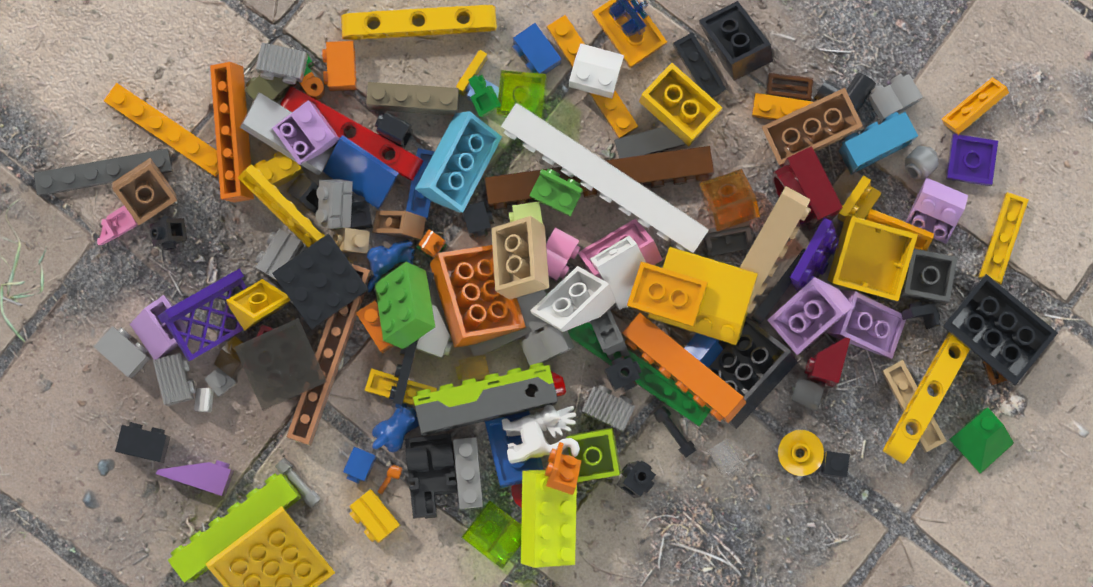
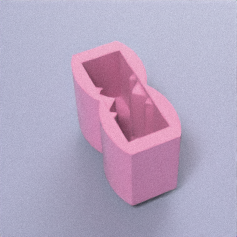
[546,227,581,282]

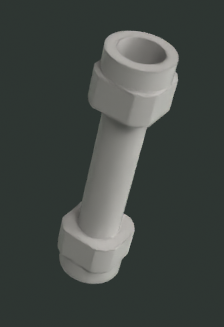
[275,458,321,508]

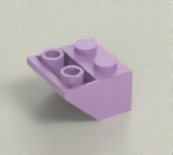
[272,100,339,165]
[906,178,968,244]
[130,295,193,360]

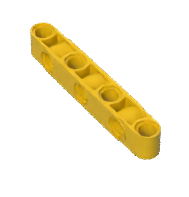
[341,5,497,40]
[883,332,970,464]

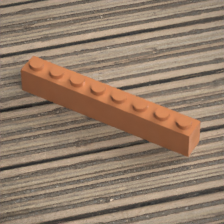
[286,263,372,446]

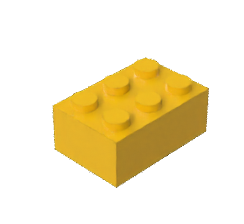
[639,63,722,146]

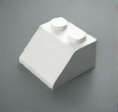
[569,44,624,99]

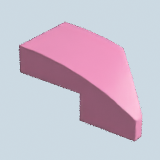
[97,206,138,245]

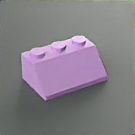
[768,277,854,355]

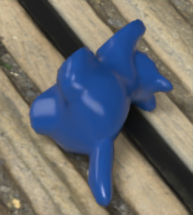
[367,240,415,293]
[372,403,419,452]

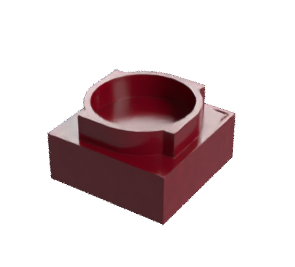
[772,146,843,231]

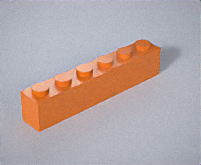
[210,62,254,203]
[622,313,746,423]

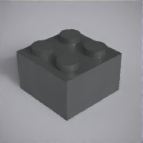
[900,249,958,305]

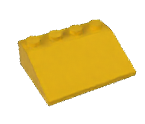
[648,247,758,345]

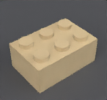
[491,216,549,299]

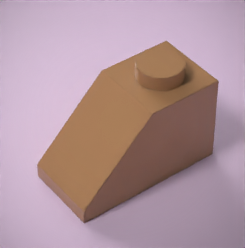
[372,211,426,240]

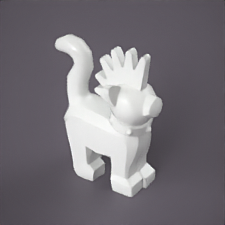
[502,405,580,464]

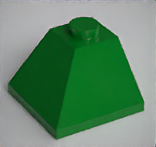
[949,407,1014,474]

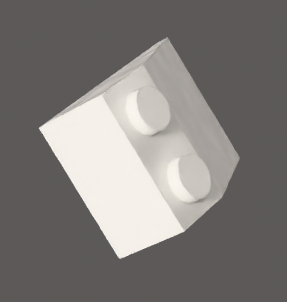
[530,266,616,332]

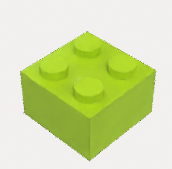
[566,428,621,482]

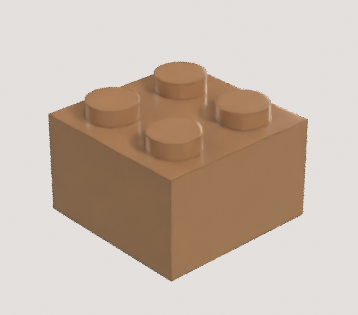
[112,158,177,225]

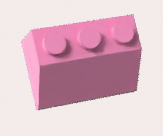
[578,218,663,279]

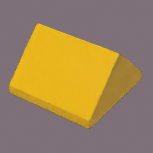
[226,279,290,331]

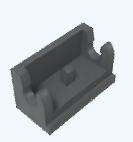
[703,221,753,257]
[590,308,630,361]

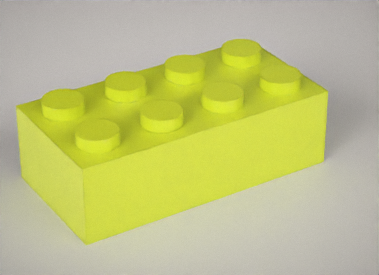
[521,470,577,568]

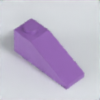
[156,460,234,497]

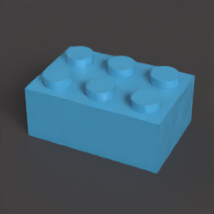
[839,112,918,174]

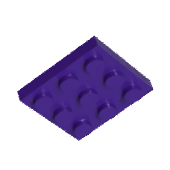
[790,218,839,293]

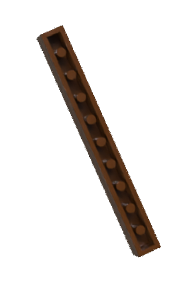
[485,146,714,210]

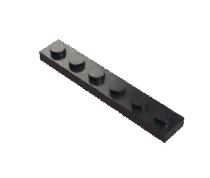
[389,271,434,409]

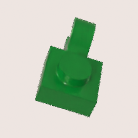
[468,75,501,117]

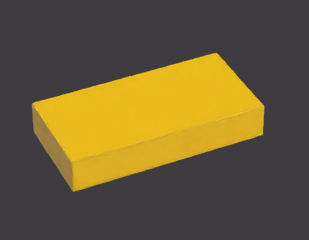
[456,50,488,96]

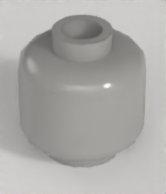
[905,146,939,179]

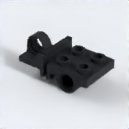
[405,433,458,519]

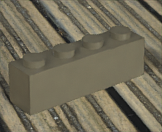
[366,82,460,116]

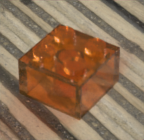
[699,169,760,231]

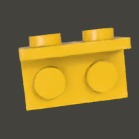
[838,175,881,222]

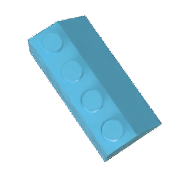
[415,111,502,213]

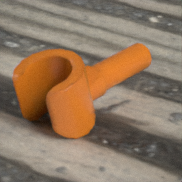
[377,465,402,494]

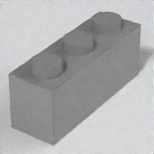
[453,437,484,510]

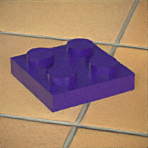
[946,134,998,186]

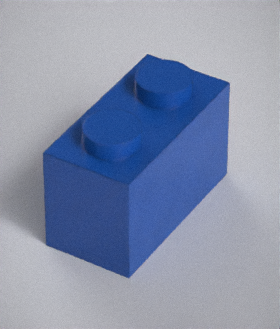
[512,23,561,79]

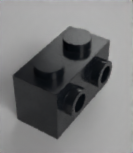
[115,422,171,463]

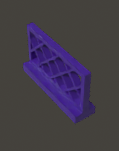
[158,268,247,362]

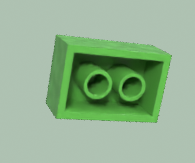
[375,262,435,349]

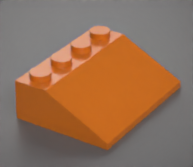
[430,245,526,348]

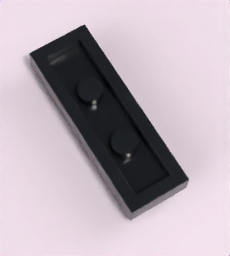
[673,32,727,99]

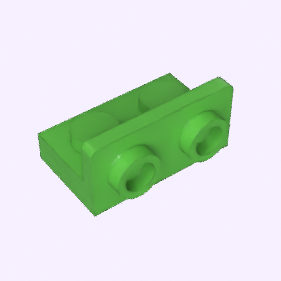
[529,169,583,217]

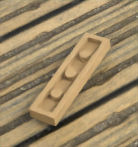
[881,360,947,452]

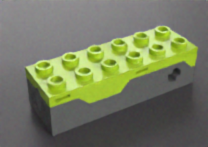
[413,362,566,436]

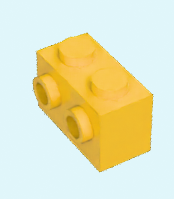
[254,151,304,188]

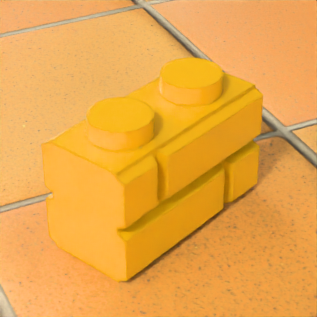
[349,489,401,543]

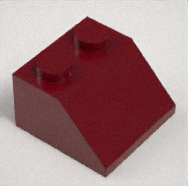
[804,337,851,387]

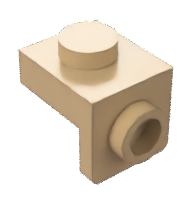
[333,228,370,255]

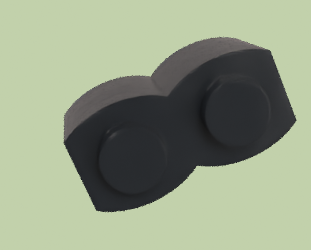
[375,112,413,149]

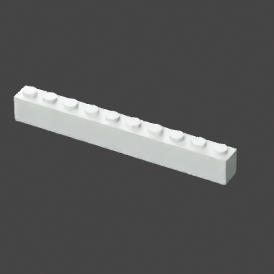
[501,103,709,253]

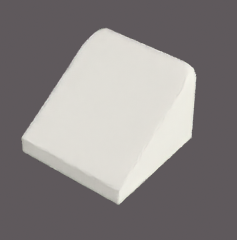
[194,388,214,413]

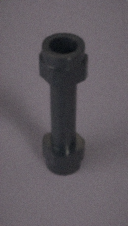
[653,406,696,458]

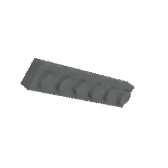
[34,148,173,196]

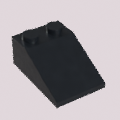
[699,1,773,81]

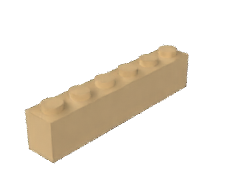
[740,186,811,314]

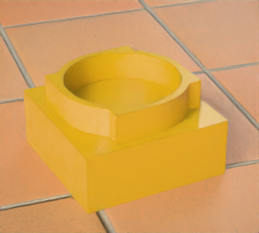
[827,215,918,301]

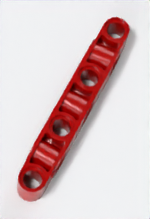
[280,86,424,181]

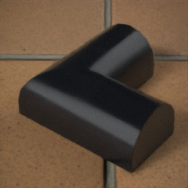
[814,73,876,114]

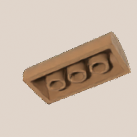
[762,88,864,168]

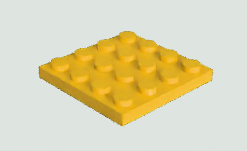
[206,506,335,587]

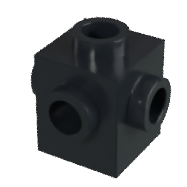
[150,216,188,250]
[604,356,642,392]
[616,461,656,498]

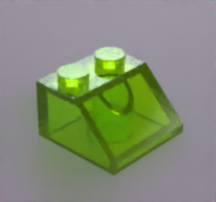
[496,70,548,120]
[462,500,522,569]

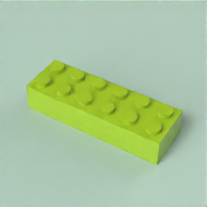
[168,473,303,583]

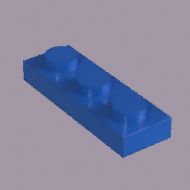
[406,148,435,220]

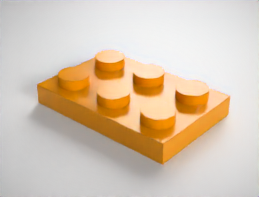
[592,0,667,68]
[627,261,708,327]

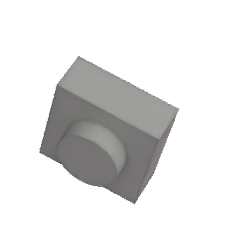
[204,368,237,397]

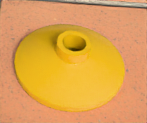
[778,430,824,476]

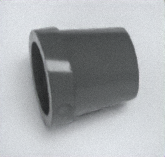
[792,379,826,412]

